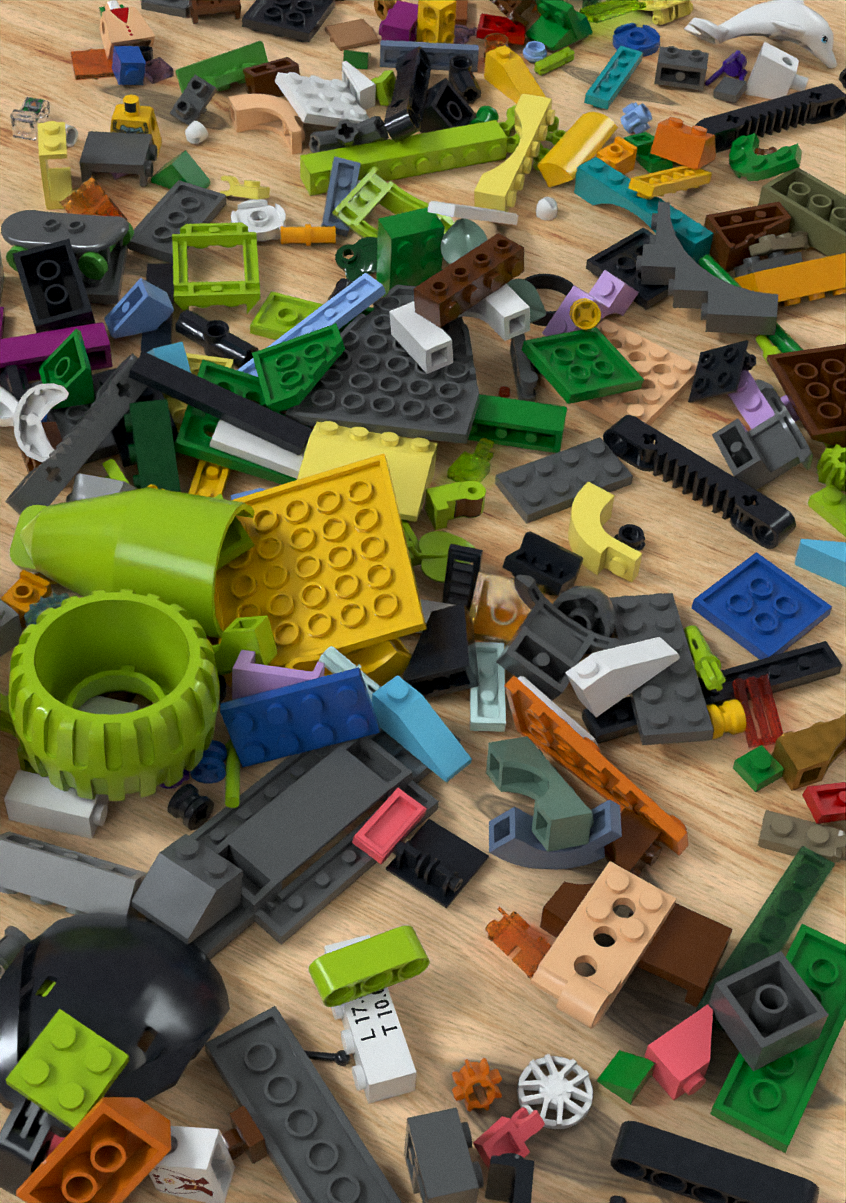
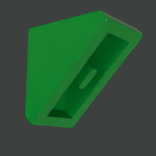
[151,150,210,189]

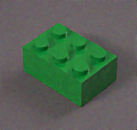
[376,207,445,297]

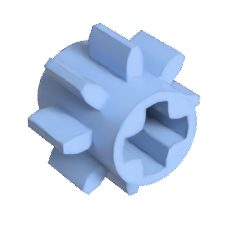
[620,102,652,134]

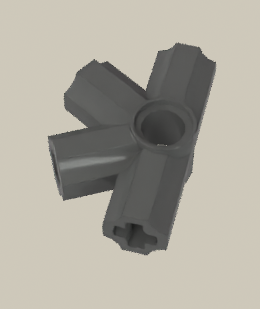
[309,116,389,153]

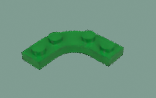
[729,133,802,181]

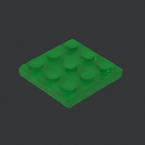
[521,327,644,404]

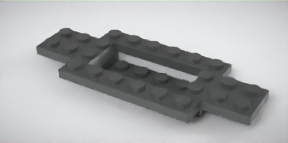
[146,728,461,959]

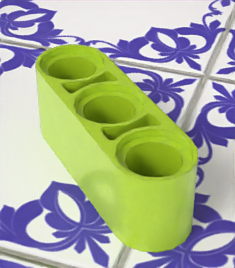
[308,926,430,1007]

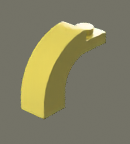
[568,482,642,583]

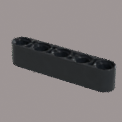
[610,1121,819,1203]

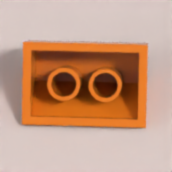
[16,1097,171,1203]

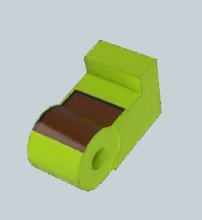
[424,481,486,530]

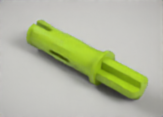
[683,625,726,691]

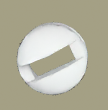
[185,121,208,145]
[65,124,78,147]
[536,197,558,220]

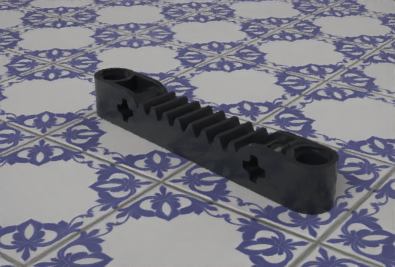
[384,46,431,143]
[695,83,846,153]
[603,415,796,549]

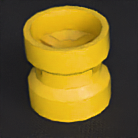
[569,298,601,330]
[706,699,746,740]

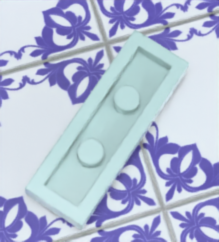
[470,642,506,732]

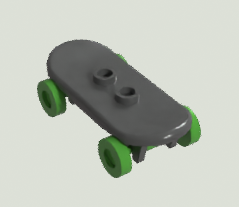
[1,210,134,280]

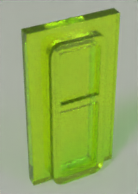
[580,0,646,23]

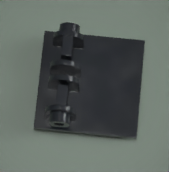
[688,340,756,403]
[386,819,489,909]

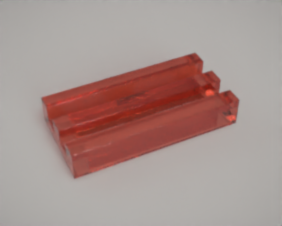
[732,674,783,748]

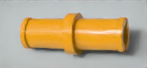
[281,224,336,246]

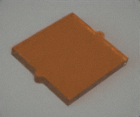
[71,49,115,80]

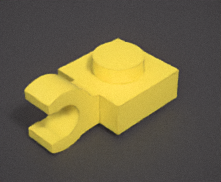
[220,175,270,199]

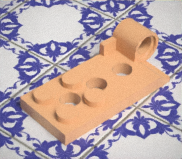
[530,861,677,1029]

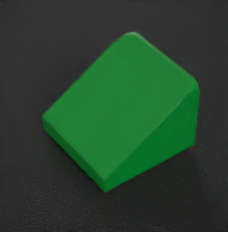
[343,50,371,69]
[597,1050,655,1105]

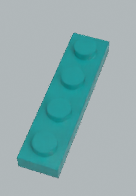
[584,46,643,109]

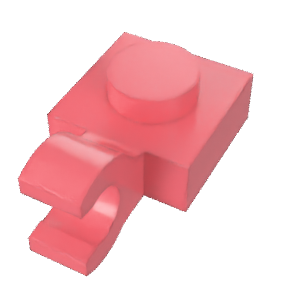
[473,1107,545,1170]

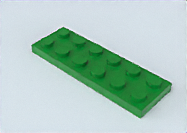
[710,924,846,1153]

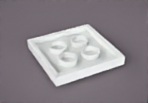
[275,72,369,127]

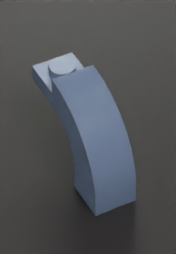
[489,799,622,869]

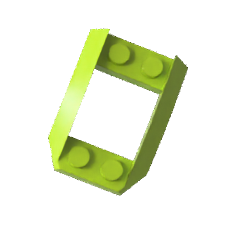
[332,167,457,238]
[172,222,261,314]

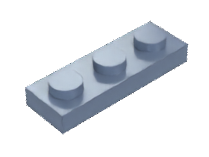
[321,156,360,236]

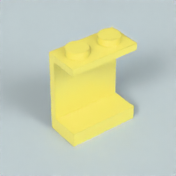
[37,121,74,210]

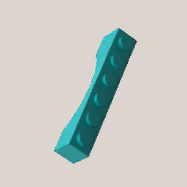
[574,157,714,264]

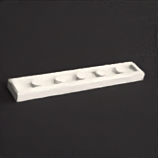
[427,201,518,225]

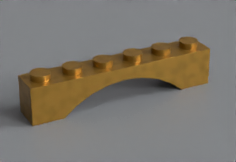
[772,714,846,791]

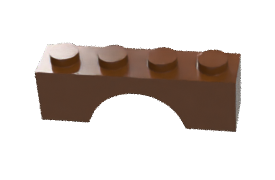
[540,808,662,939]

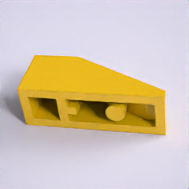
[484,45,546,104]

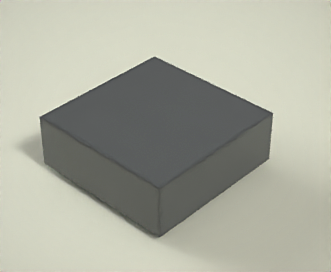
[713,76,747,103]

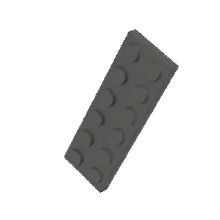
[609,593,713,746]
[205,1006,402,1203]

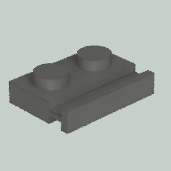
[734,250,803,278]

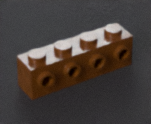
[413,233,524,328]

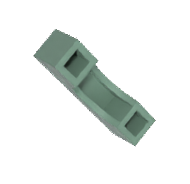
[486,736,594,852]

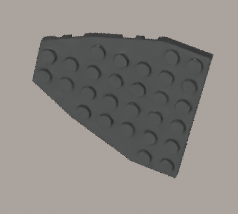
[286,285,480,444]

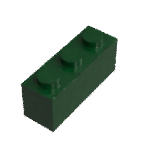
[124,399,181,492]

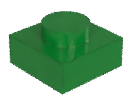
[733,745,785,792]

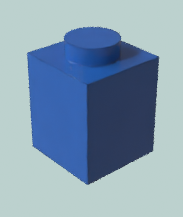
[112,46,146,85]

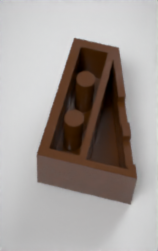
[704,202,791,273]

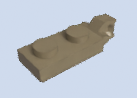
[749,231,811,257]
[758,810,846,865]

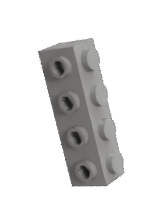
[0,832,147,917]

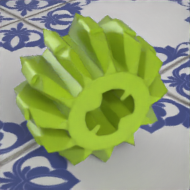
[816,444,846,492]

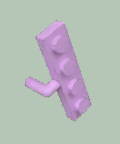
[728,370,800,429]

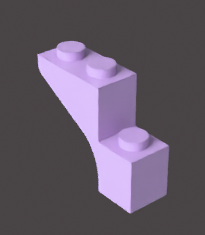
[542,270,639,336]

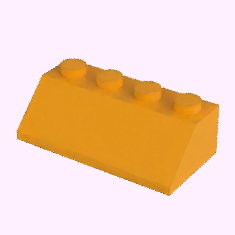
[733,253,846,306]

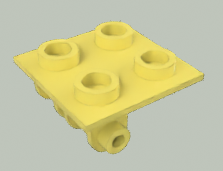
[631,0,693,26]

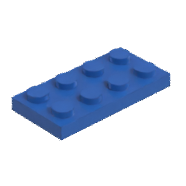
[220,667,380,767]

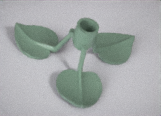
[441,218,546,323]

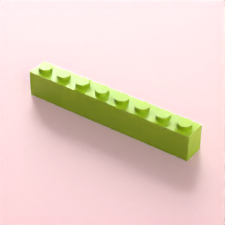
[300,120,508,196]

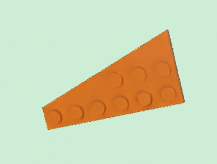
[504,676,689,856]

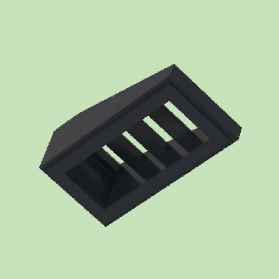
[442,544,483,612]

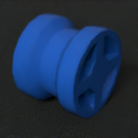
[190,740,227,784]

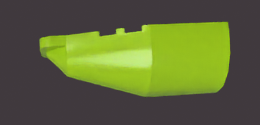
[10,487,255,639]

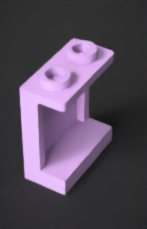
[232,650,325,700]

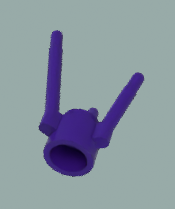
[705,50,748,86]

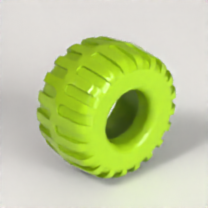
[8,589,220,801]

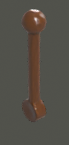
[755,147,777,155]

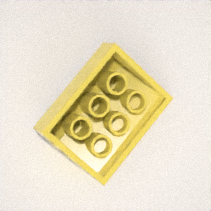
[297,421,438,522]

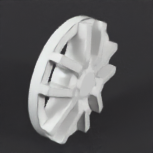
[517,1054,593,1129]

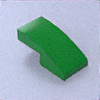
[624,132,673,173]

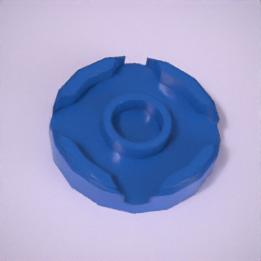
[612,23,660,57]

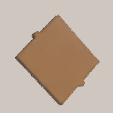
[325,19,379,51]

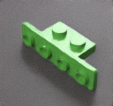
[176,41,268,93]

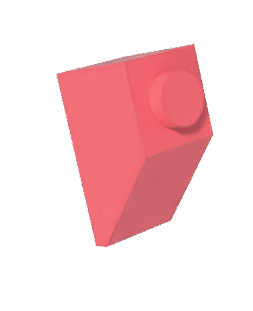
[644,1004,713,1101]

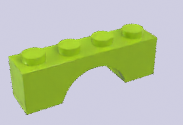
[212,615,278,675]

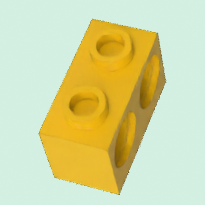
[416,0,456,44]

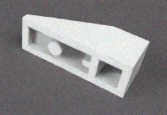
[565,637,680,717]

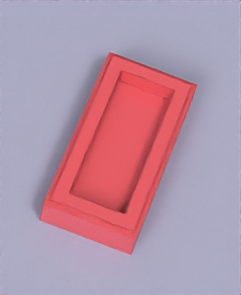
[352,788,427,864]

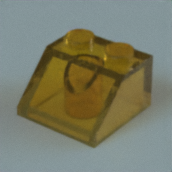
[469,571,547,647]

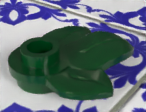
[335,237,377,282]

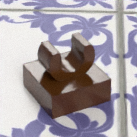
[221,1105,268,1164]

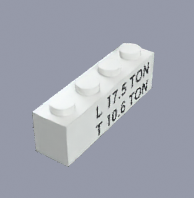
[324,935,416,1104]

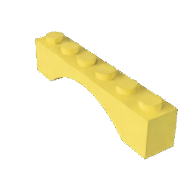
[474,93,555,212]

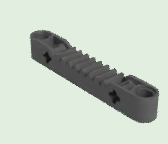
[5,353,148,515]

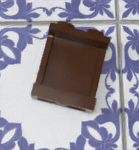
[614,903,733,1008]

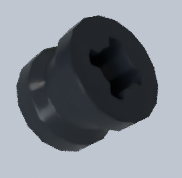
[167,784,214,830]

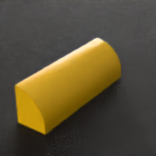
[537,112,618,188]

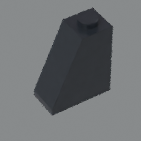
[403,603,479,699]

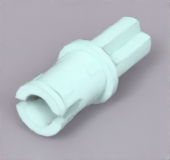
[319,646,381,702]

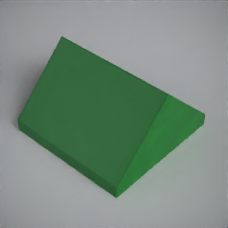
[38,329,95,410]

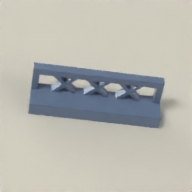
[380,40,479,72]

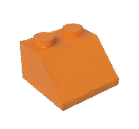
[650,117,716,170]

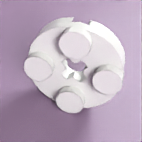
[231,199,286,241]

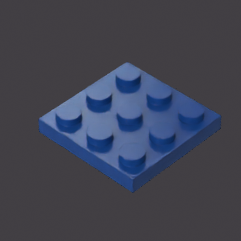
[692,552,832,660]

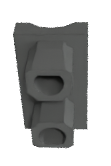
[170,74,217,126]

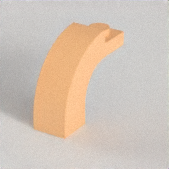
[229,94,305,154]

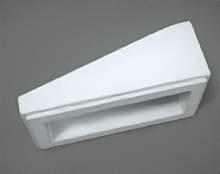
[342,61,376,110]

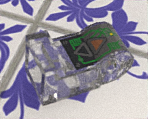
[10,97,50,141]

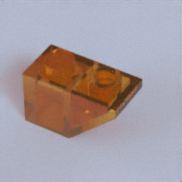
[59,177,128,220]

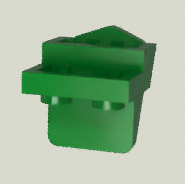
[526,0,593,52]

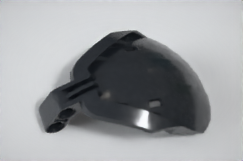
[0,912,230,1198]

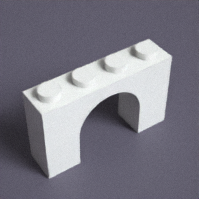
[389,284,530,374]
[4,696,139,839]

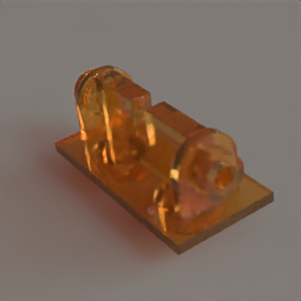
[485,906,551,980]

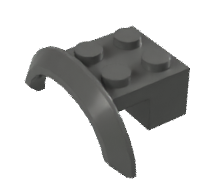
[712,379,813,490]
[496,575,623,701]

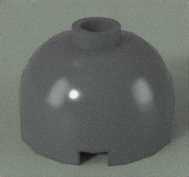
[553,586,617,654]

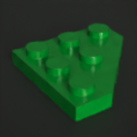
[252,323,345,412]

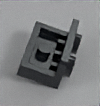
[502,531,583,596]

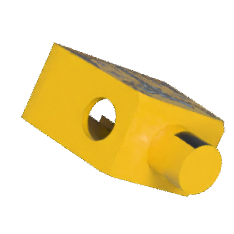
[110,95,162,158]

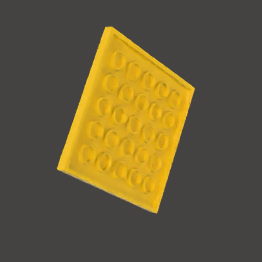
[214,453,427,687]

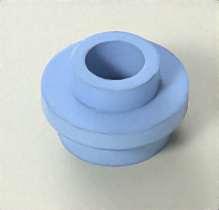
[523,41,547,63]

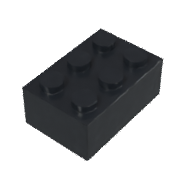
[12,239,95,333]

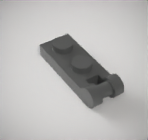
[510,333,538,402]

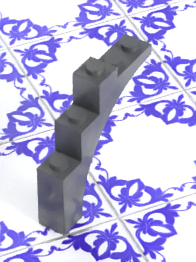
[636,202,778,335]

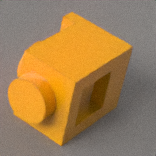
[596,136,637,175]
[0,569,54,628]

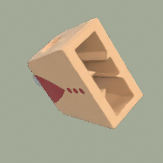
[99,0,155,59]

